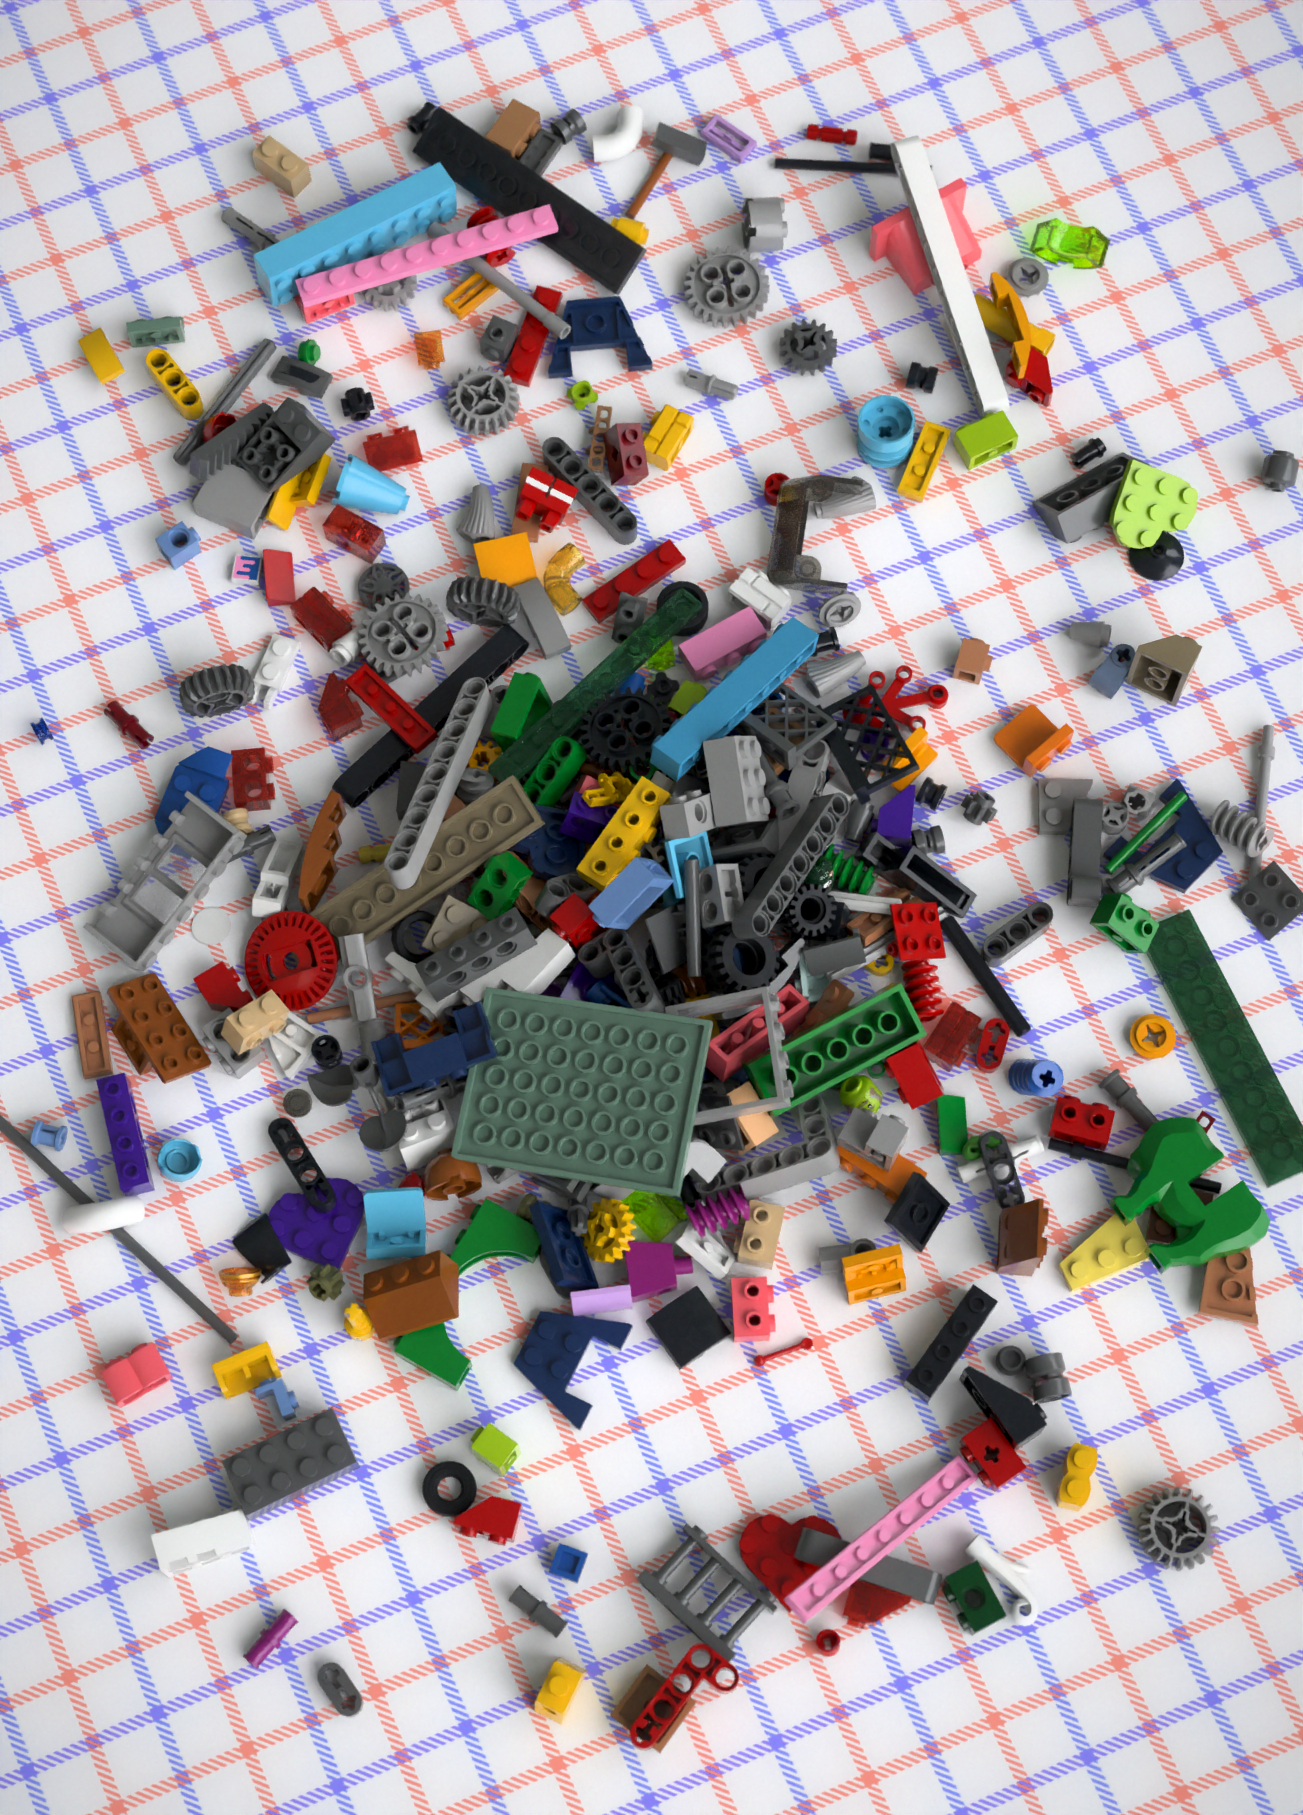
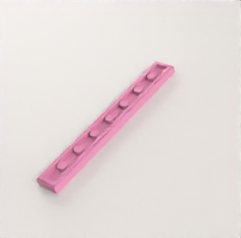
[783,1454,978,1624]

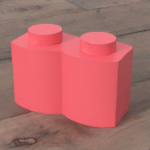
[100,1343,173,1408]

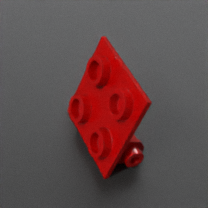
[887,902,946,961]

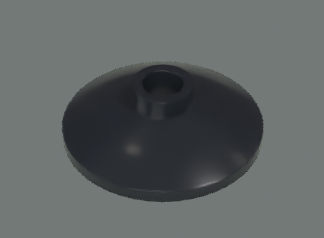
[1129,531,1184,581]

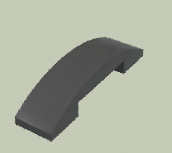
[712,937,805,1021]

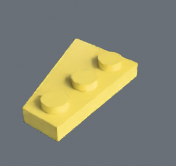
[1059,1213,1149,1292]

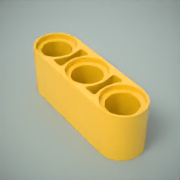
[146,348,204,420]

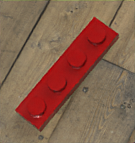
[504,285,563,387]
[582,539,686,624]
[345,663,439,755]

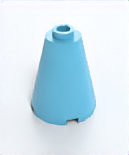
[331,454,410,515]

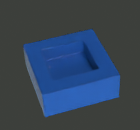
[549,1543,588,1584]

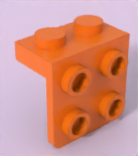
[994,705,1074,778]

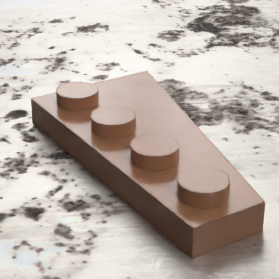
[1198,1248,1258,1327]

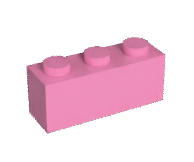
[678,606,767,682]

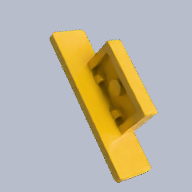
[266,453,332,531]

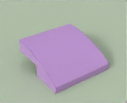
[570,1284,633,1316]

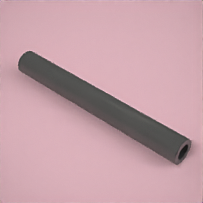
[684,860,702,977]

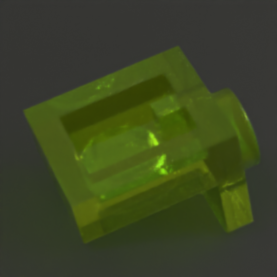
[644,632,675,671]

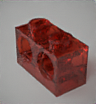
[231,747,276,812]

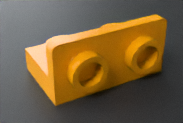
[880,726,938,793]

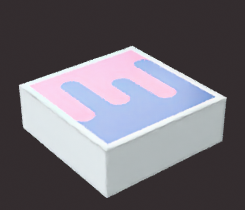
[231,554,263,586]

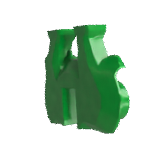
[1108,1117,1270,1274]

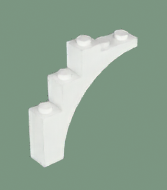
[385,928,576,1026]

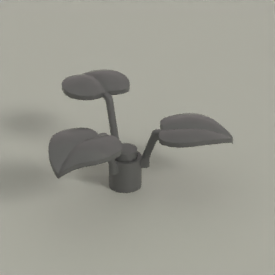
[307,1055,407,1152]

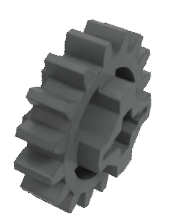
[779,319,837,376]

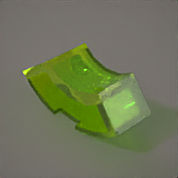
[1029,218,1110,269]

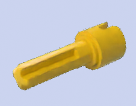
[344,1303,375,1341]

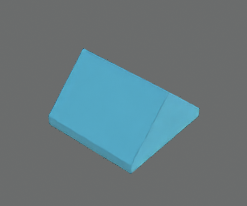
[662,831,713,898]

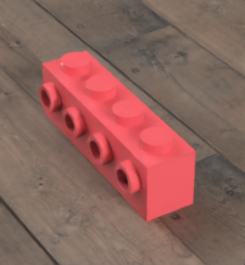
[705,984,810,1082]

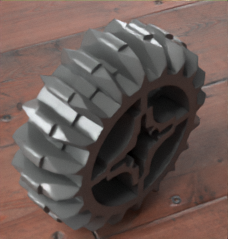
[446,576,521,628]
[179,664,255,718]

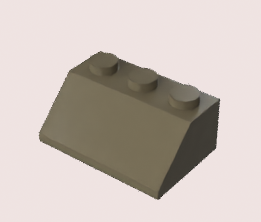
[1125,634,1203,707]

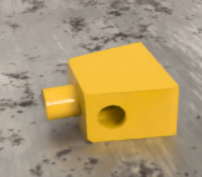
[534,1657,587,1725]

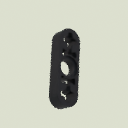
[978,1129,1025,1209]

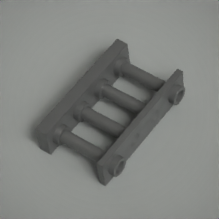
[637,1523,777,1662]

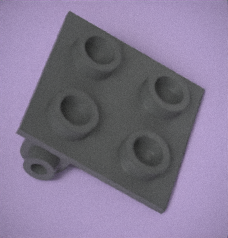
[1231,861,1303,941]
[645,900,704,974]
[696,1086,745,1151]

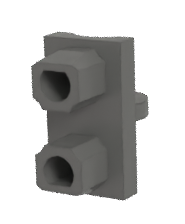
[611,592,648,646]

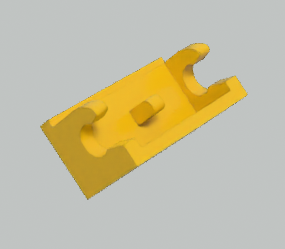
[211,1341,282,1400]

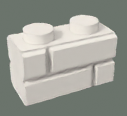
[728,567,792,631]

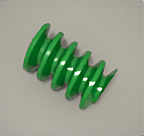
[815,843,879,895]

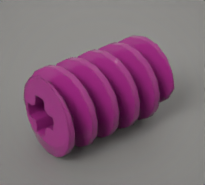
[685,1183,750,1238]

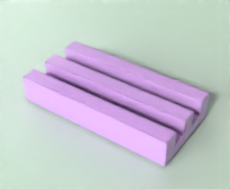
[700,114,757,164]

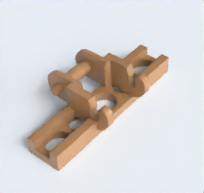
[585,405,612,473]

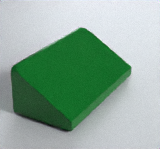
[936,1095,968,1156]

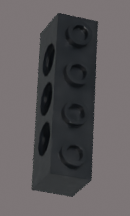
[903,1284,998,1404]

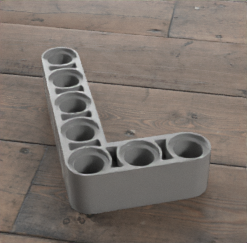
[695,1094,840,1205]

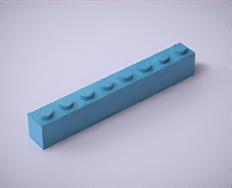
[650,617,819,782]

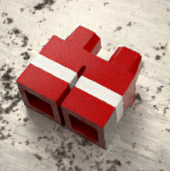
[515,466,579,533]

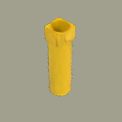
[974,292,1056,356]

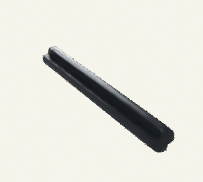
[940,916,1031,1037]

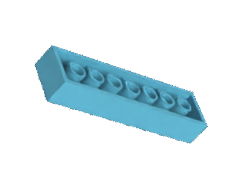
[254,162,457,307]

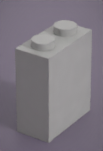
[192,464,275,540]

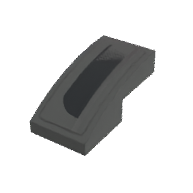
[271,356,334,399]

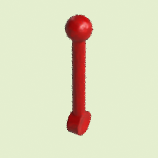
[754,1338,813,1367]

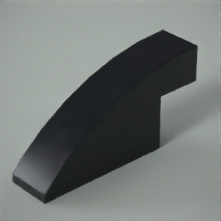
[854,832,977,918]

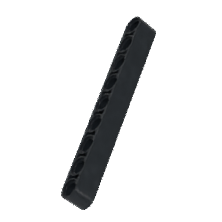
[332,624,530,809]

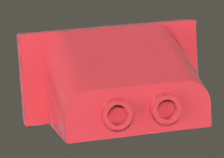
[869,178,982,296]

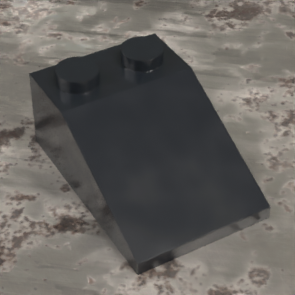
[959,1366,1047,1451]

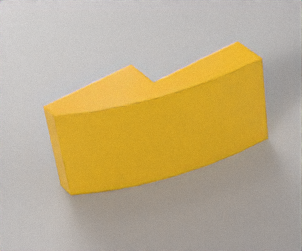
[78,327,125,385]

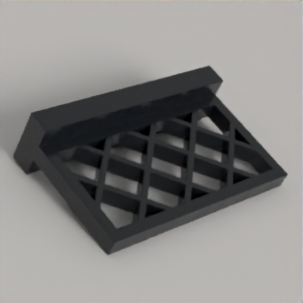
[815,684,920,805]

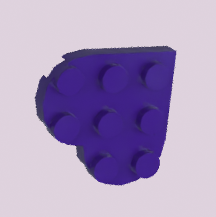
[268,1178,365,1270]

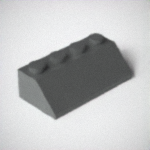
[1032,452,1150,544]

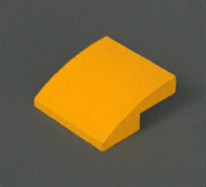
[473,532,537,587]
[842,1244,906,1305]

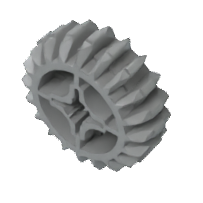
[447,365,520,437]
[1137,1487,1220,1571]

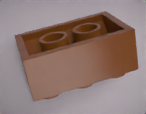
[363,1250,459,1341]

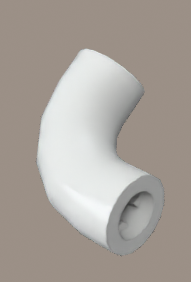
[593,105,644,162]
[62,1194,145,1234]

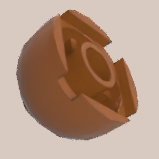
[423,1148,482,1201]

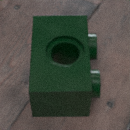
[941,1560,1007,1636]

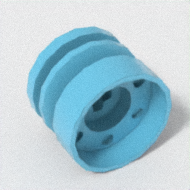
[856,395,915,469]

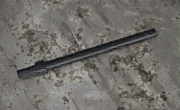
[775,158,932,174]
[1047,1138,1222,1194]

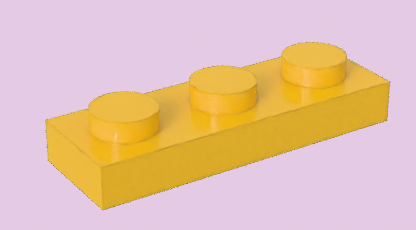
[897,421,951,502]

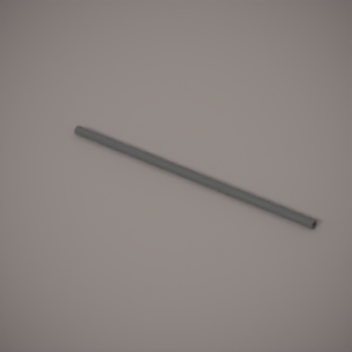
[0,1115,238,1344]

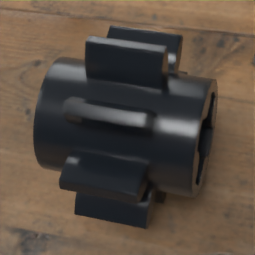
[340,387,375,421]

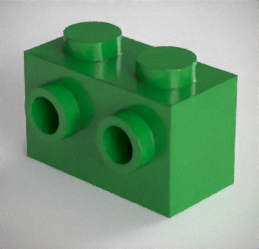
[1090,892,1160,954]

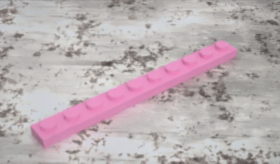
[295,204,558,308]

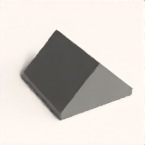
[710,817,779,864]

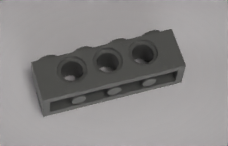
[415,907,537,1002]

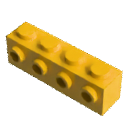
[576,776,671,891]

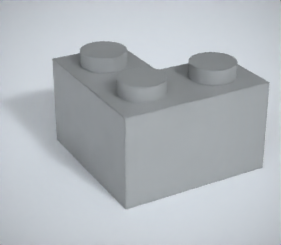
[837,1107,909,1172]

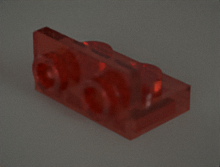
[362,426,423,472]

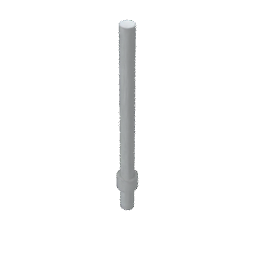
[1248,725,1275,883]

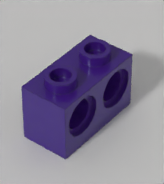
[559,791,620,844]

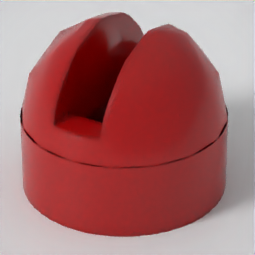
[816,1629,840,1657]

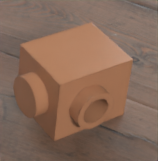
[952,637,993,685]

